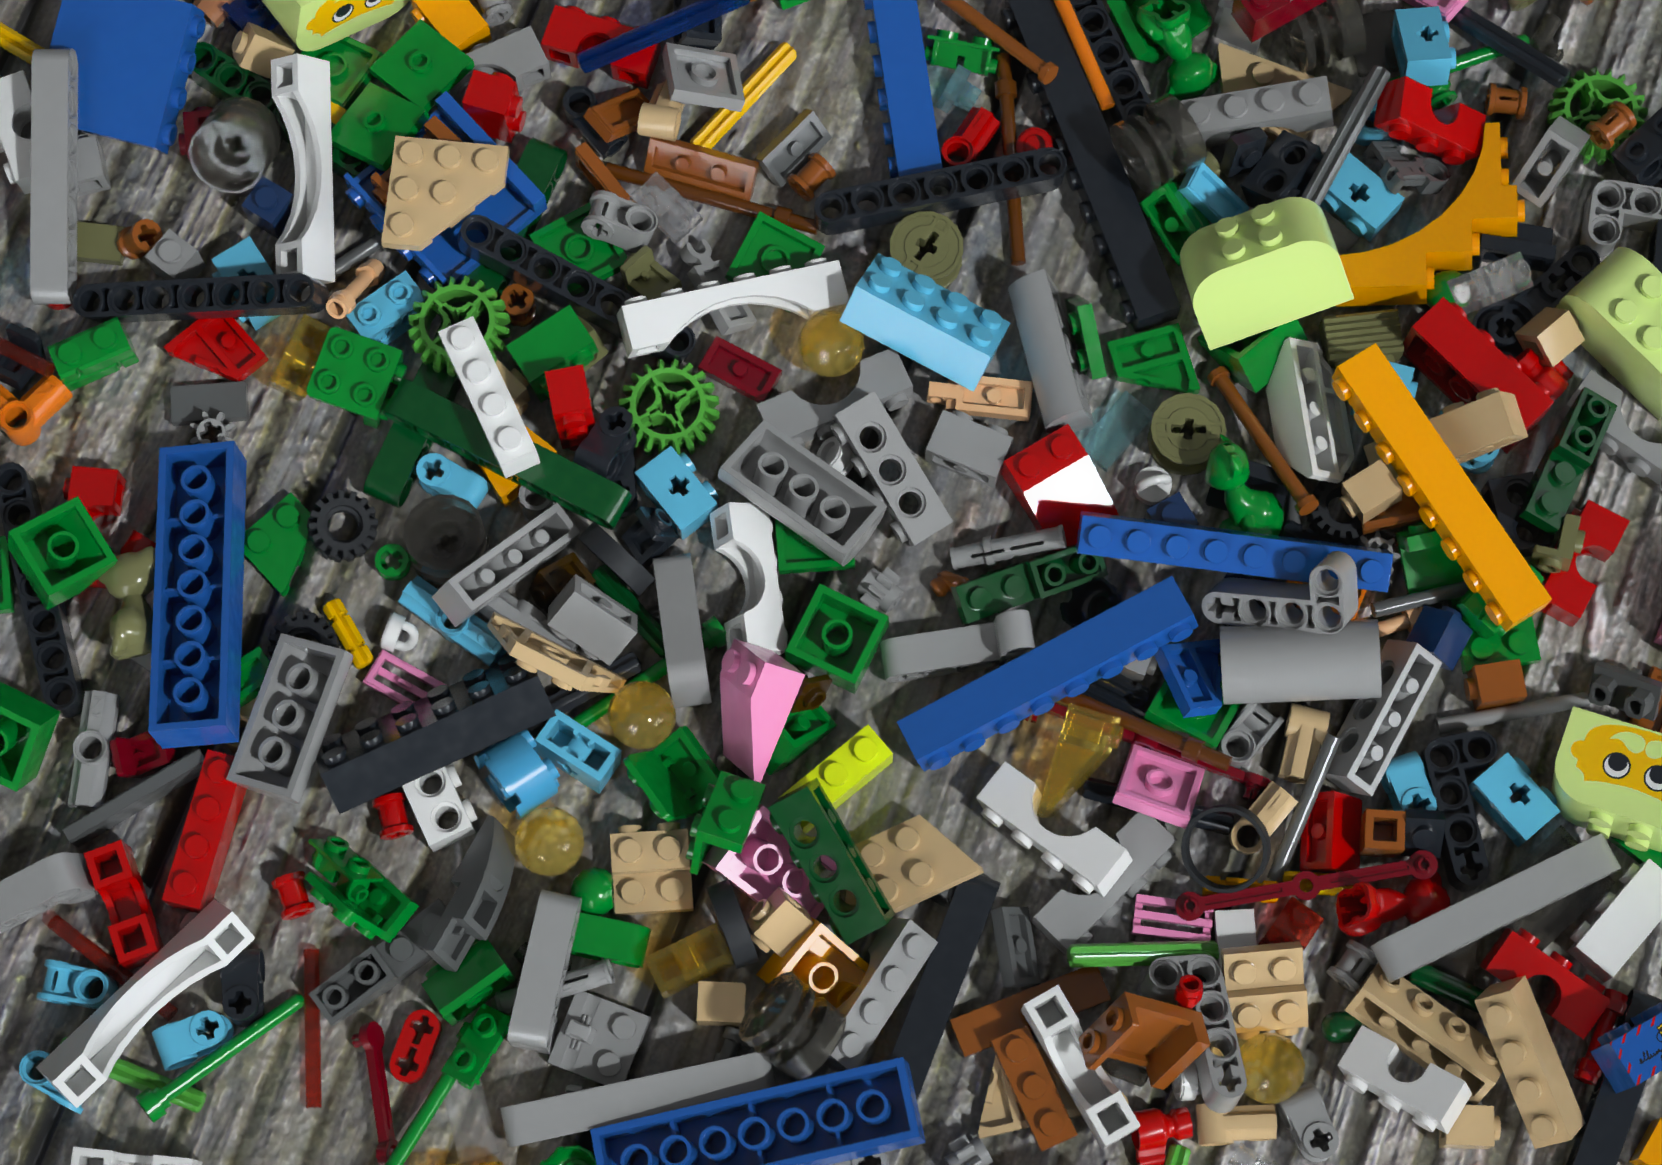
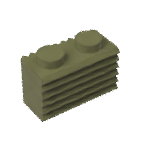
[1318,309,1404,369]

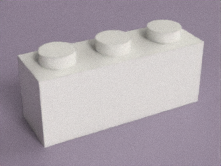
[1567,858,1662,982]

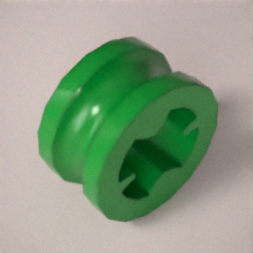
[1428,80,1458,111]
[374,544,411,581]

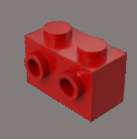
[462,70,526,143]

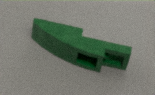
[1519,387,1617,535]
[950,544,1109,624]

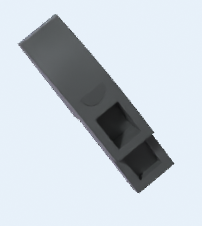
[423,815,516,972]
[309,898,446,1026]

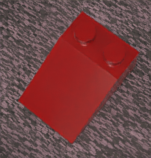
[1001,424,1119,552]

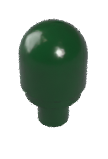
[1321,1011,1371,1044]

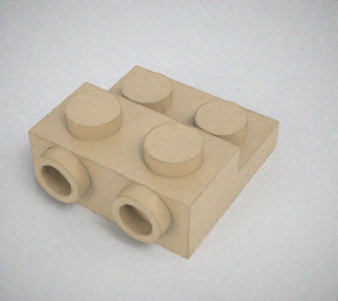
[610,822,694,916]
[1221,941,1309,1040]

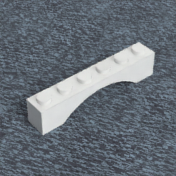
[271,53,335,287]
[616,258,849,358]
[36,899,255,1108]

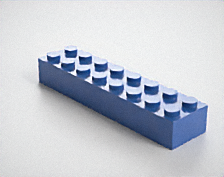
[148,441,247,749]
[590,1057,926,1165]

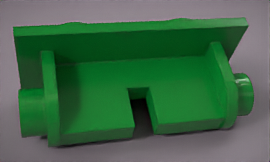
[925,29,1001,76]
[308,836,384,903]
[441,1003,511,1090]

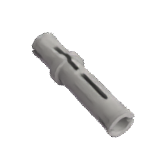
[950,525,1067,571]
[495,959,615,1015]

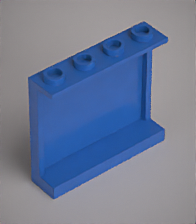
[49,0,206,155]
[344,91,548,288]

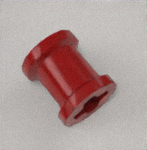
[372,792,414,840]
[271,871,316,920]

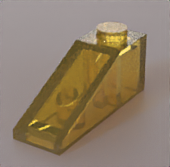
[1036,703,1123,818]

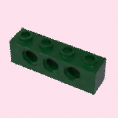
[768,778,895,945]

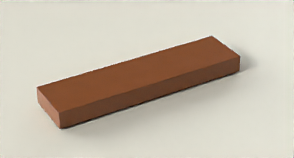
[949,967,1111,1058]

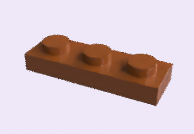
[644,137,760,201]
[990,1025,1078,1153]

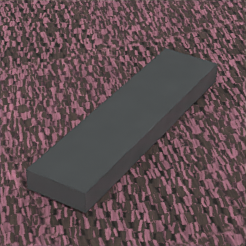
[63,749,205,848]

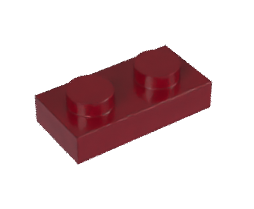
[698,336,782,403]

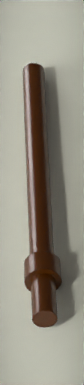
[994,53,1026,266]
[606,162,818,235]
[1059,694,1233,771]

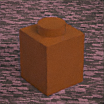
[1464,659,1528,711]
[1359,809,1406,858]

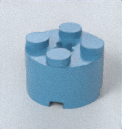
[474,729,560,820]

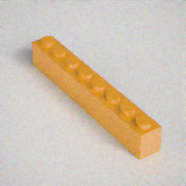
[1332,343,1552,632]

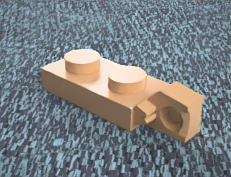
[927,376,1033,422]

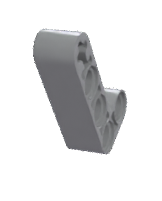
[1580,180,1662,258]
[1201,551,1358,635]
[653,553,712,709]
[879,609,1035,683]
[0,852,99,934]
[507,890,582,1054]
[1141,954,1247,1113]

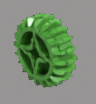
[1546,66,1648,166]
[408,275,510,377]
[618,358,720,456]

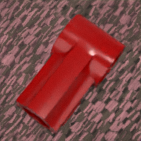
[941,107,1000,168]

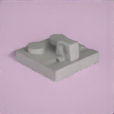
[662,42,745,112]
[547,991,651,1085]

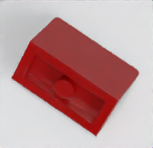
[1300,791,1362,872]

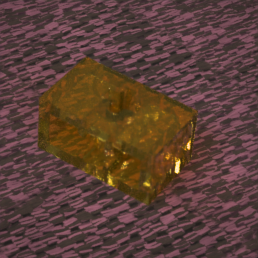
[266,314,332,402]
[644,923,734,999]

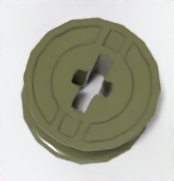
[889,211,963,288]
[1147,393,1227,476]

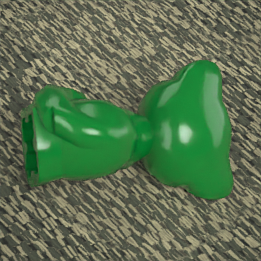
[1136,0,1220,108]
[1205,434,1284,536]

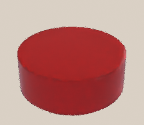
[1016,127,1054,153]

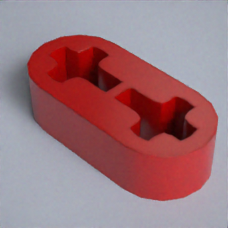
[389,1009,442,1084]

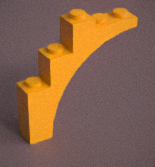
[1336,122,1525,307]

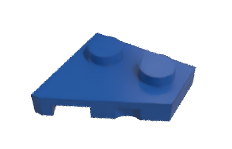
[1154,639,1222,718]

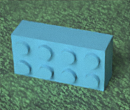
[839,253,1011,392]

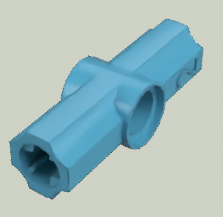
[398,575,507,667]

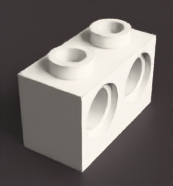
[402,764,478,852]

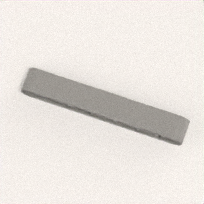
[30,48,78,305]
[1370,834,1621,982]
[500,1049,777,1148]

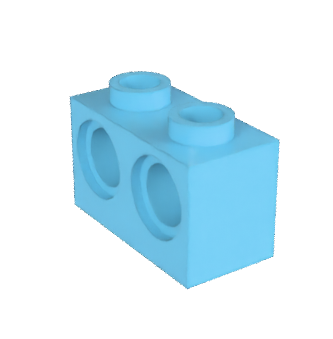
[346,270,425,345]

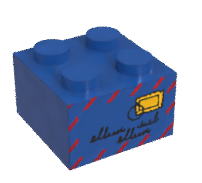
[1590,1002,1662,1094]

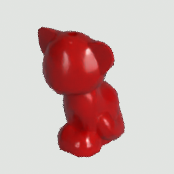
[1336,872,1451,937]

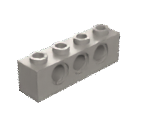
[830,391,953,546]
[432,503,581,627]
[1326,639,1442,796]

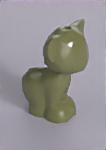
[98,546,155,660]

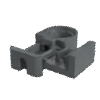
[1363,141,1451,195]

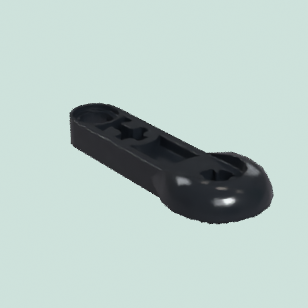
[1472,245,1601,358]

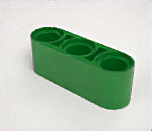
[571,912,651,968]

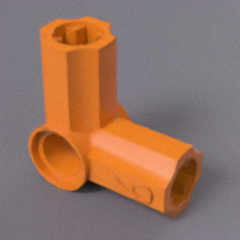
[0,372,73,446]

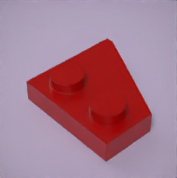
[164,318,269,382]

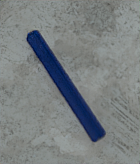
[577,0,750,73]

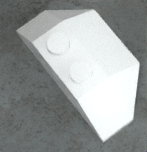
[1266,337,1355,483]

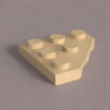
[381,136,510,251]

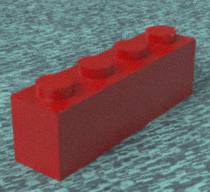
[161,749,247,914]

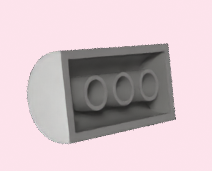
[1008,269,1095,434]
[718,419,887,566]
[1220,619,1382,705]
[226,633,354,804]

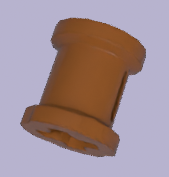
[1484,83,1528,120]
[1585,101,1637,150]
[787,152,836,202]
[116,219,163,260]
[501,283,537,327]

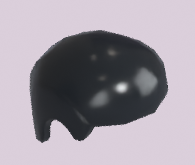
[1060,578,1122,628]

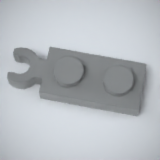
[680,239,757,336]

